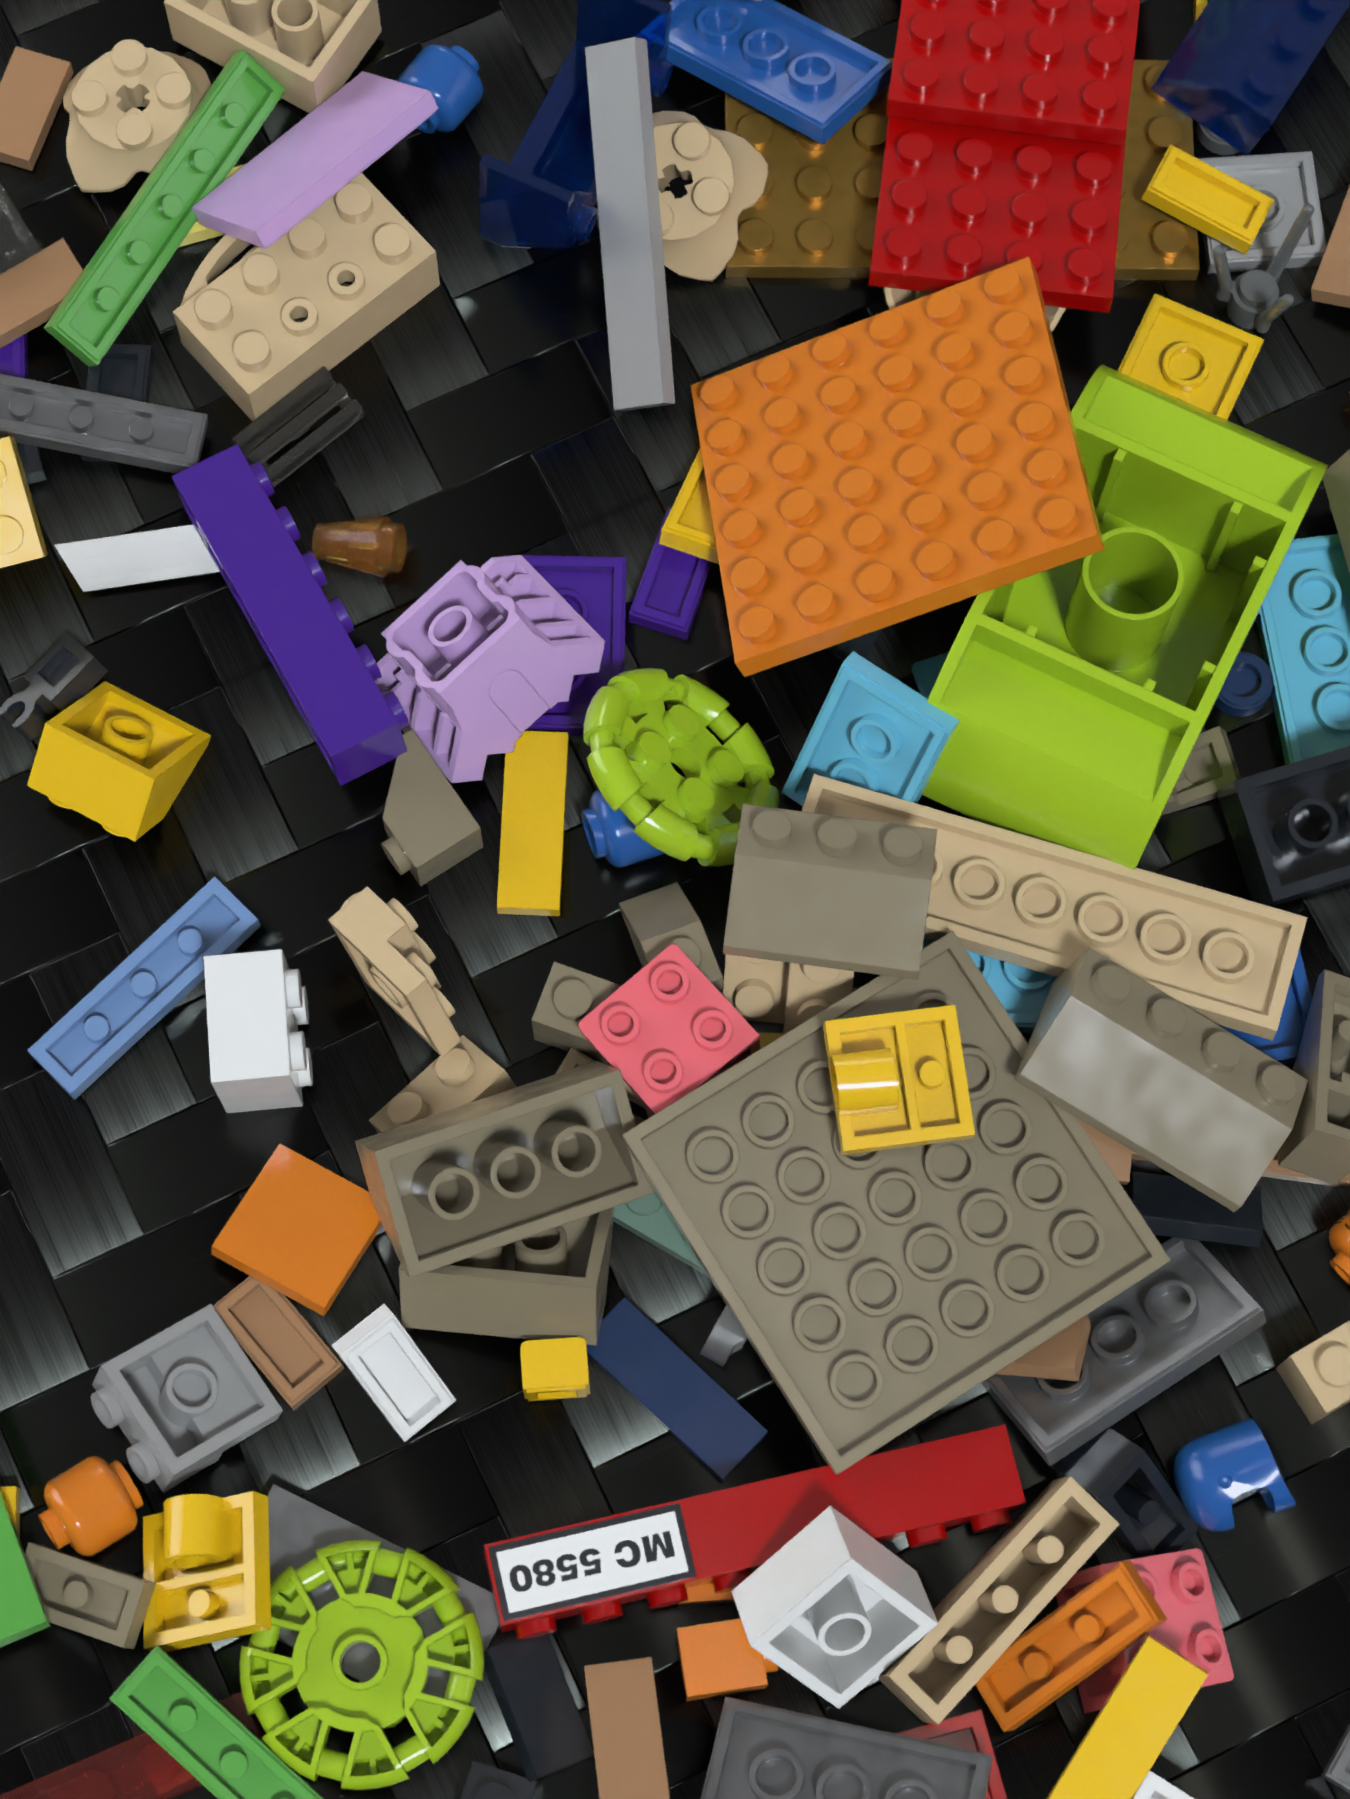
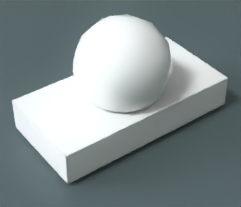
[331,1304,456,1442]

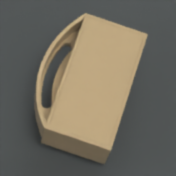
[173,173,440,426]

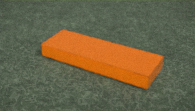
[975,1561,1168,1732]

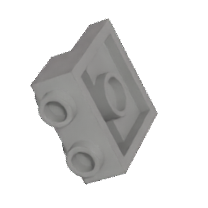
[91,1304,283,1493]

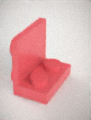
[578,944,761,1118]
[1056,1548,1234,1713]

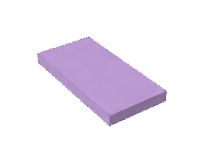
[191,71,438,249]

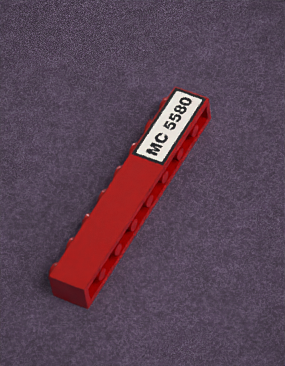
[484,1424,1026,1640]

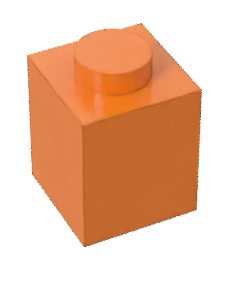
[676,1618,778,1701]

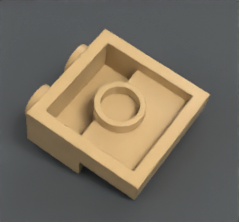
[328,886,461,1057]
[722,954,864,1035]

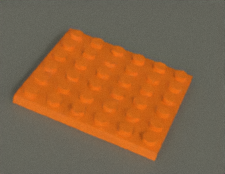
[691,257,1105,677]

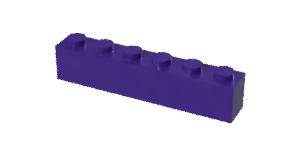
[172,444,409,786]

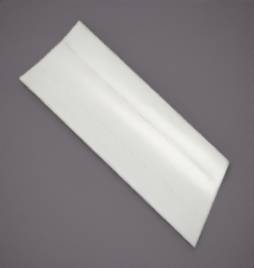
[54,524,219,592]

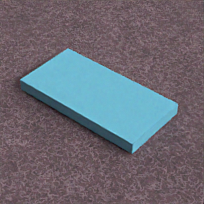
[1256,534,1350,765]

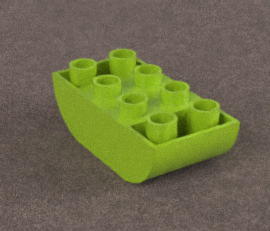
[922,365,1328,870]

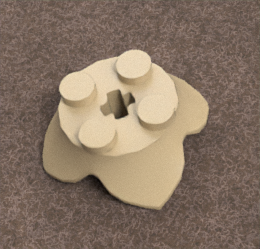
[63,39,212,193]
[597,111,768,281]

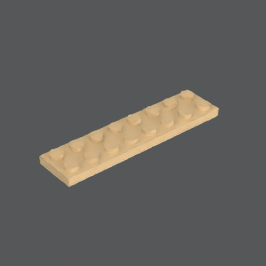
[802,774,1308,1041]

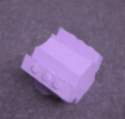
[375,555,605,783]

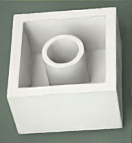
[204,949,313,1113]
[732,1506,938,1709]

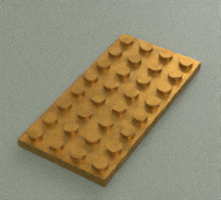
[725,58,1199,280]

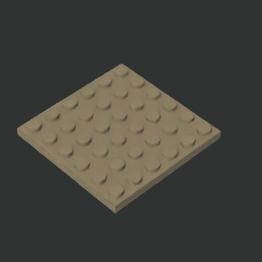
[622,931,1171,1476]

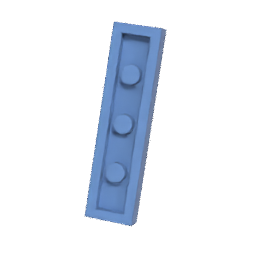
[27,877,260,1100]

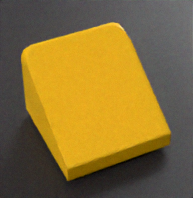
[520,1337,590,1401]

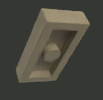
[25,1542,156,1649]

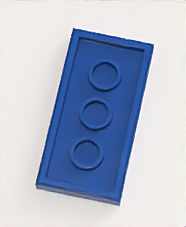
[638,0,893,144]

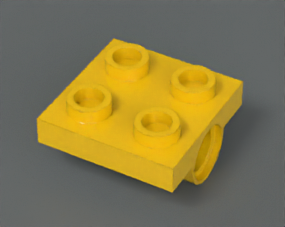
[823,1005,975,1155]
[143,1491,271,1652]

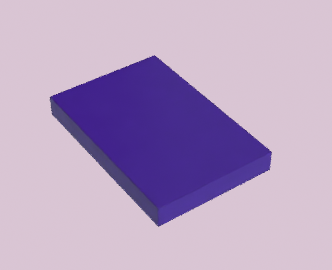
[505,555,627,736]

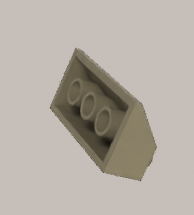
[1014,947,1308,1212]
[355,1061,654,1278]

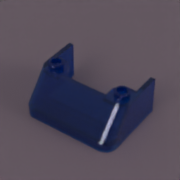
[479,0,674,249]

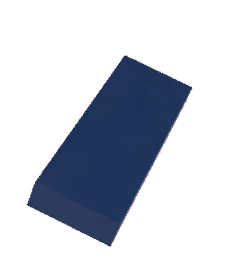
[587,1297,768,1482]

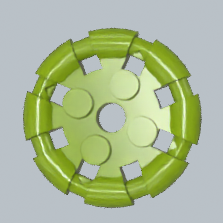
[583,668,779,867]
[239,1539,484,1790]

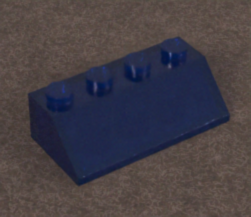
[1151,0,1350,155]

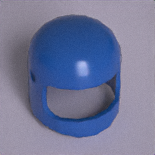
[1173,1418,1296,1532]

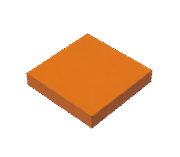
[211,1143,383,1316]

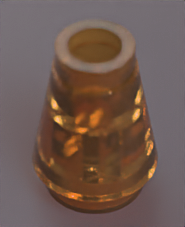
[312,516,407,577]

